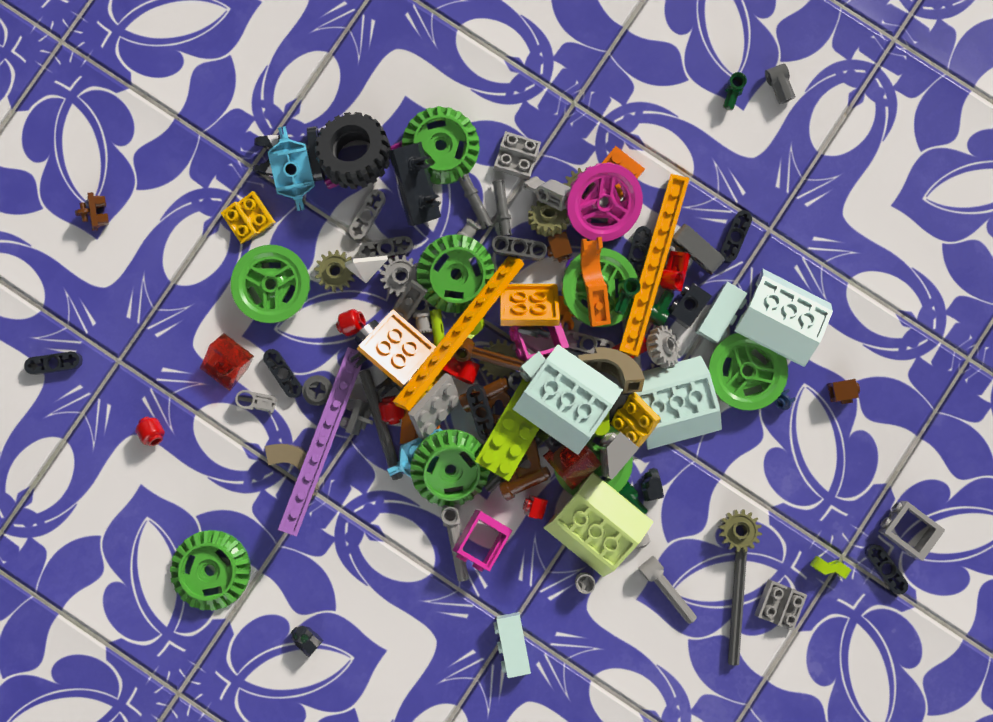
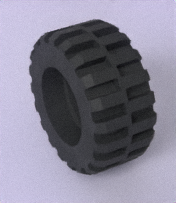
[315,112,391,189]

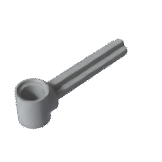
[441,505,469,582]
[638,556,697,624]

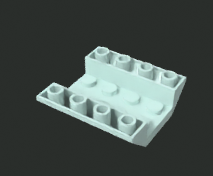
[735,269,833,367]
[513,345,623,455]
[635,356,722,450]

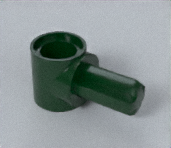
[723,72,747,111]
[614,278,641,315]
[649,290,674,326]
[618,481,648,514]

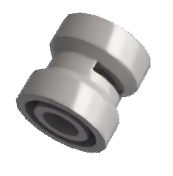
[575,572,595,594]

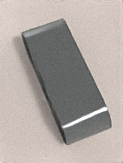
[672,224,725,275]
[492,236,547,261]

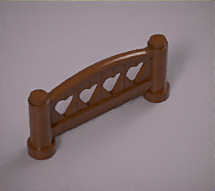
[459,378,551,501]

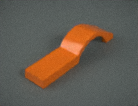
[580,237,611,327]

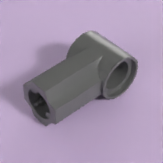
[765,63,796,104]

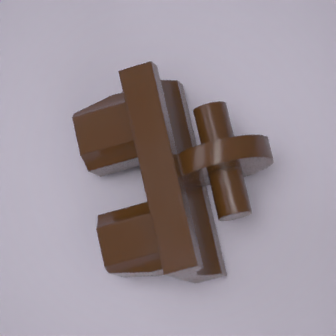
[75,192,109,231]

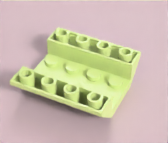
[544,472,653,577]

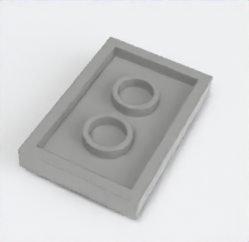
[408,373,460,440]

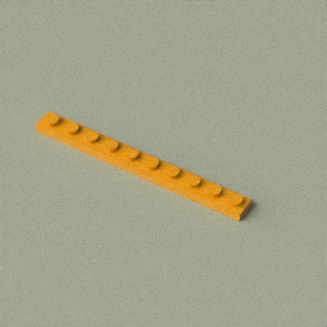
[619,174,689,357]
[393,256,524,411]

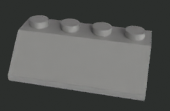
[600,432,639,479]

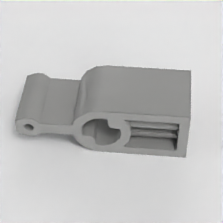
[522,176,571,211]

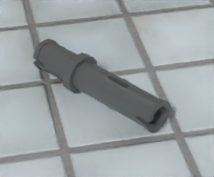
[458,174,493,230]
[492,180,512,237]

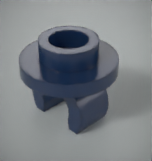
[775,389,796,410]

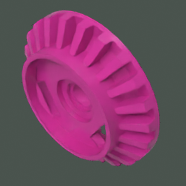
[565,162,643,242]

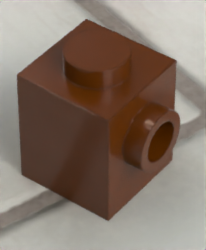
[547,231,573,263]
[827,379,860,404]

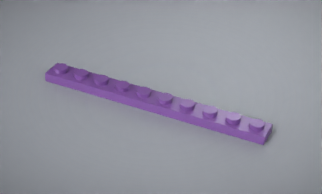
[278,347,362,537]

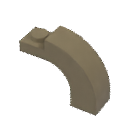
[577,347,645,394]
[264,444,319,496]

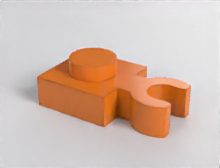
[558,296,575,330]

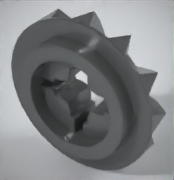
[302,375,333,406]

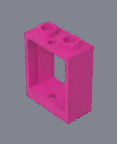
[509,322,569,362]
[452,510,513,572]

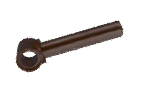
[453,337,526,372]

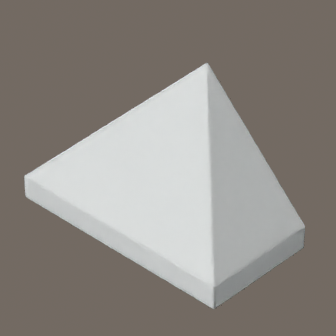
[345,256,388,283]

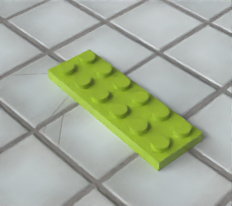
[475,379,539,482]

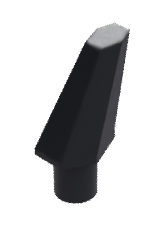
[518,326,551,340]

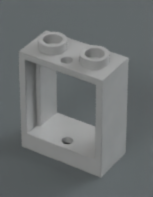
[879,501,945,561]

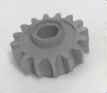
[380,255,418,297]
[646,325,681,368]

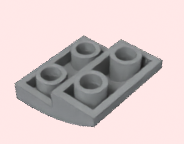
[493,131,541,180]
[754,579,807,631]

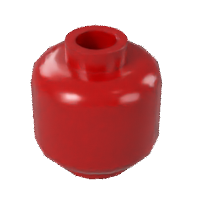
[336,309,366,337]
[378,395,405,425]
[135,417,165,446]

